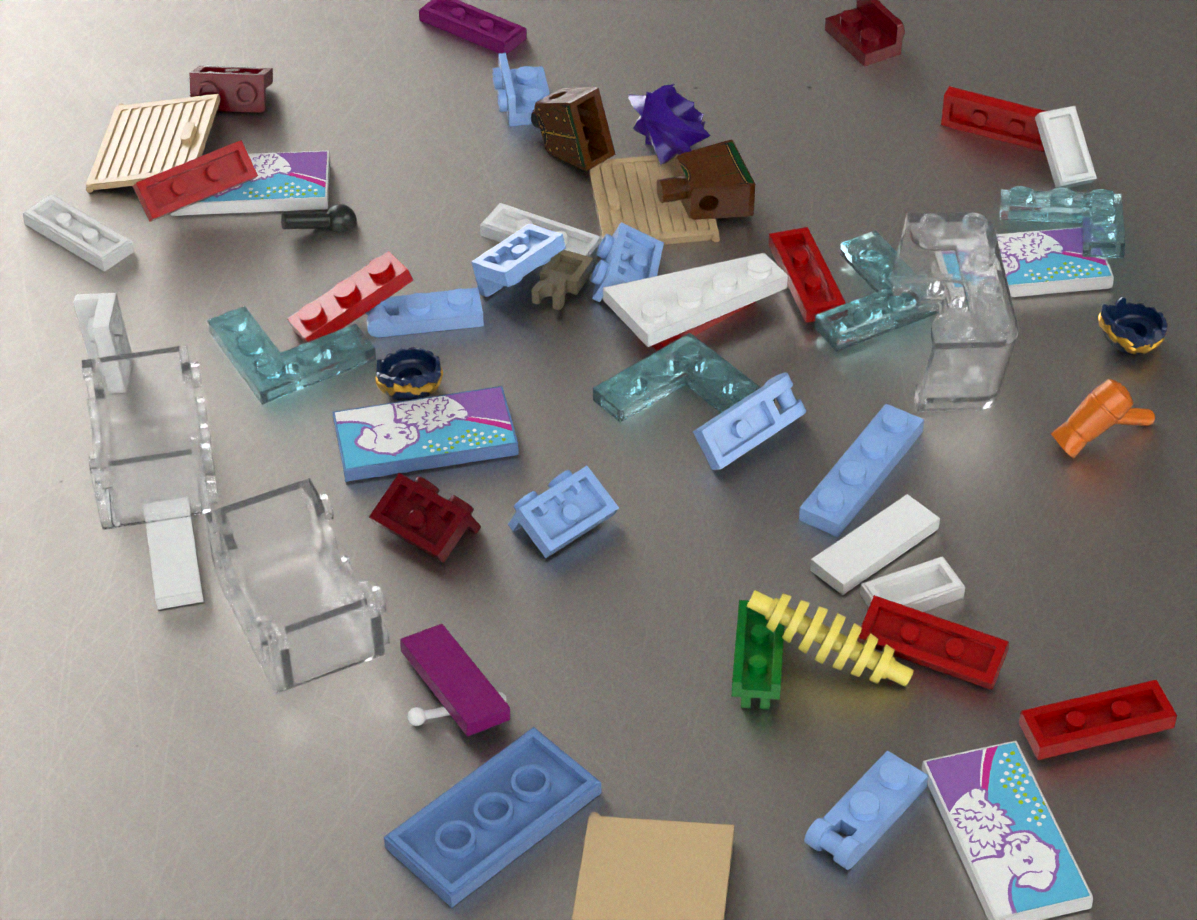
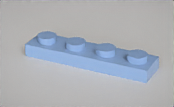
[799,404,924,537]

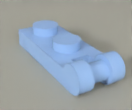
[366,287,484,338]
[693,373,807,470]
[804,750,928,870]

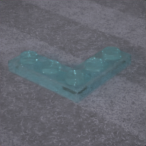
[1000,186,1125,258]
[814,230,943,352]
[207,306,376,405]
[593,333,775,423]

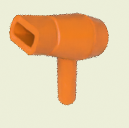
[1050,379,1155,458]

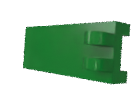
[731,600,784,710]

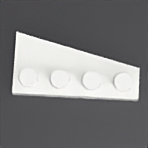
[603,253,788,347]

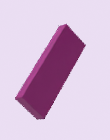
[419,0,527,55]
[400,624,510,737]

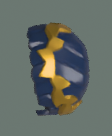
[1098,297,1168,355]
[375,347,443,401]

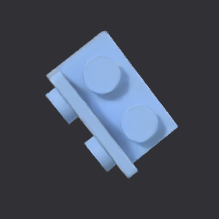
[492,53,550,127]
[590,222,664,302]
[471,224,566,297]
[508,466,619,558]

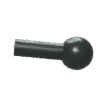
[281,204,356,233]

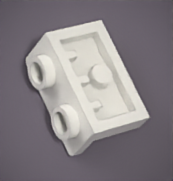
[73,293,133,391]

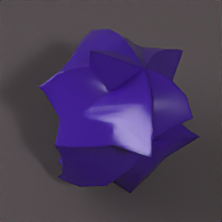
[628,84,711,165]

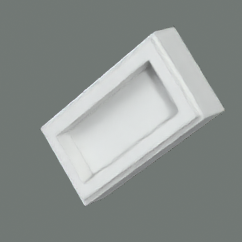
[1035,106,1097,190]
[860,556,965,612]

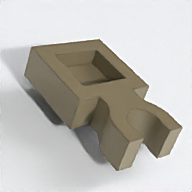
[531,250,594,311]

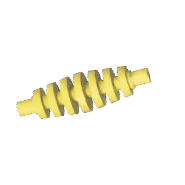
[746,590,914,687]

